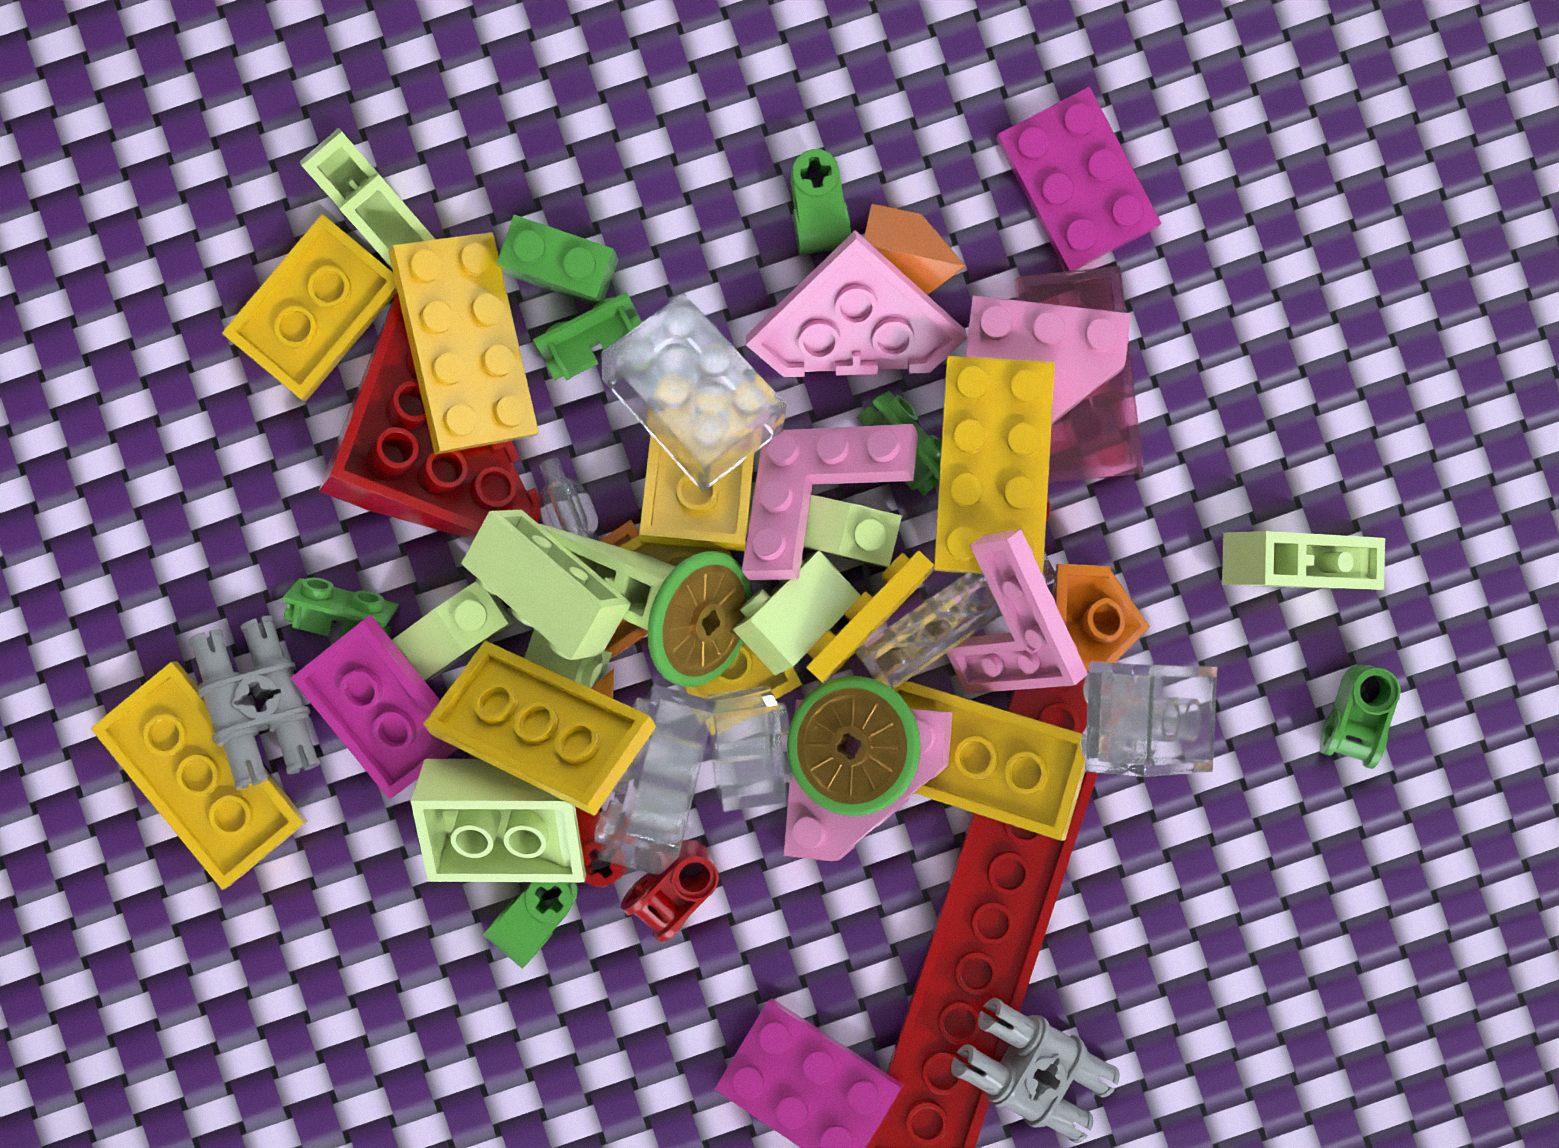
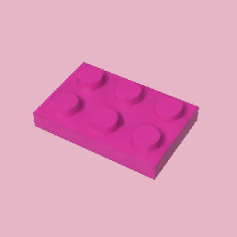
[996,86,1162,274]
[291,615,459,800]
[714,998,904,1148]

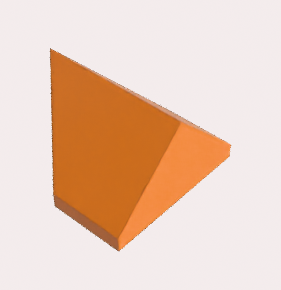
[864,204,966,295]
[1052,564,1150,673]

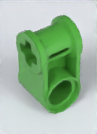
[790,149,851,255]
[1320,664,1401,769]
[483,882,578,969]

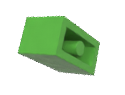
[497,215,618,306]

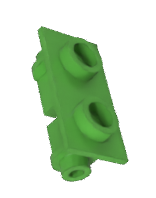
[533,292,648,381]
[856,391,942,496]
[282,578,399,639]

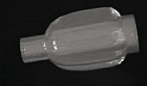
[539,458,598,540]

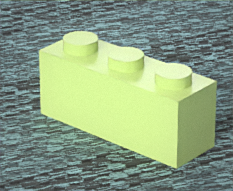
[461,510,632,660]

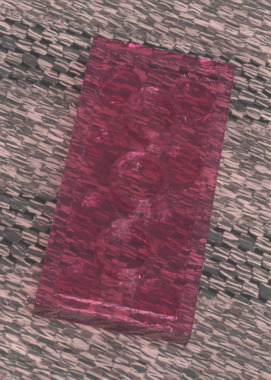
[1014,266,1144,484]

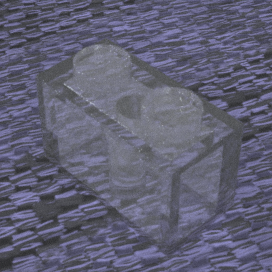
[707,686,793,812]

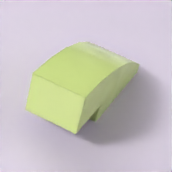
[300,128,436,268]

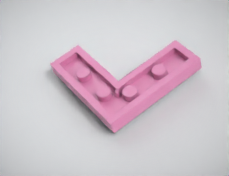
[742,424,919,580]
[944,529,1088,693]

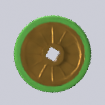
[647,551,752,687]
[787,676,921,816]

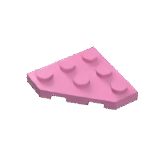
[746,230,967,377]
[965,295,1131,424]
[784,699,953,861]

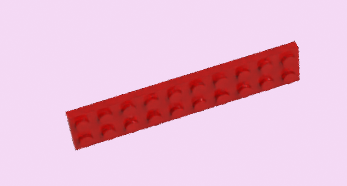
[866,678,1125,1148]

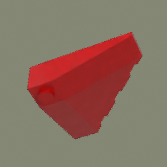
[319,292,544,540]

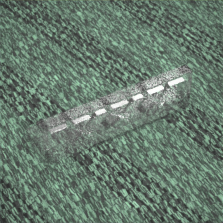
[855,551,1055,689]

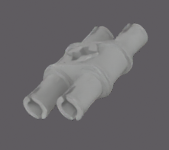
[189,616,320,790]
[951,998,1120,1143]

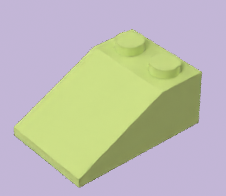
[411,759,586,882]

